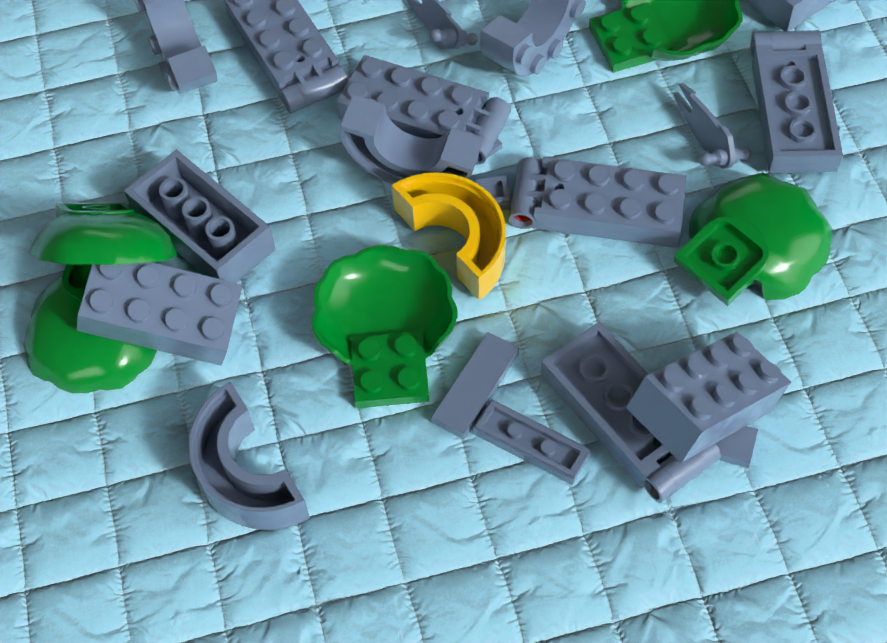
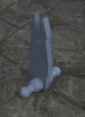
[407,0,478,49]
[673,83,752,169]

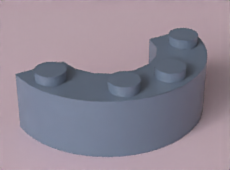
[134,0,217,95]
[480,0,586,77]
[340,94,484,184]
[189,382,310,530]

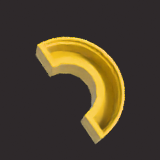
[391,172,506,300]

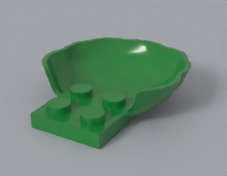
[589,0,743,73]
[674,172,833,306]
[29,202,177,265]
[311,245,458,409]
[23,264,157,393]

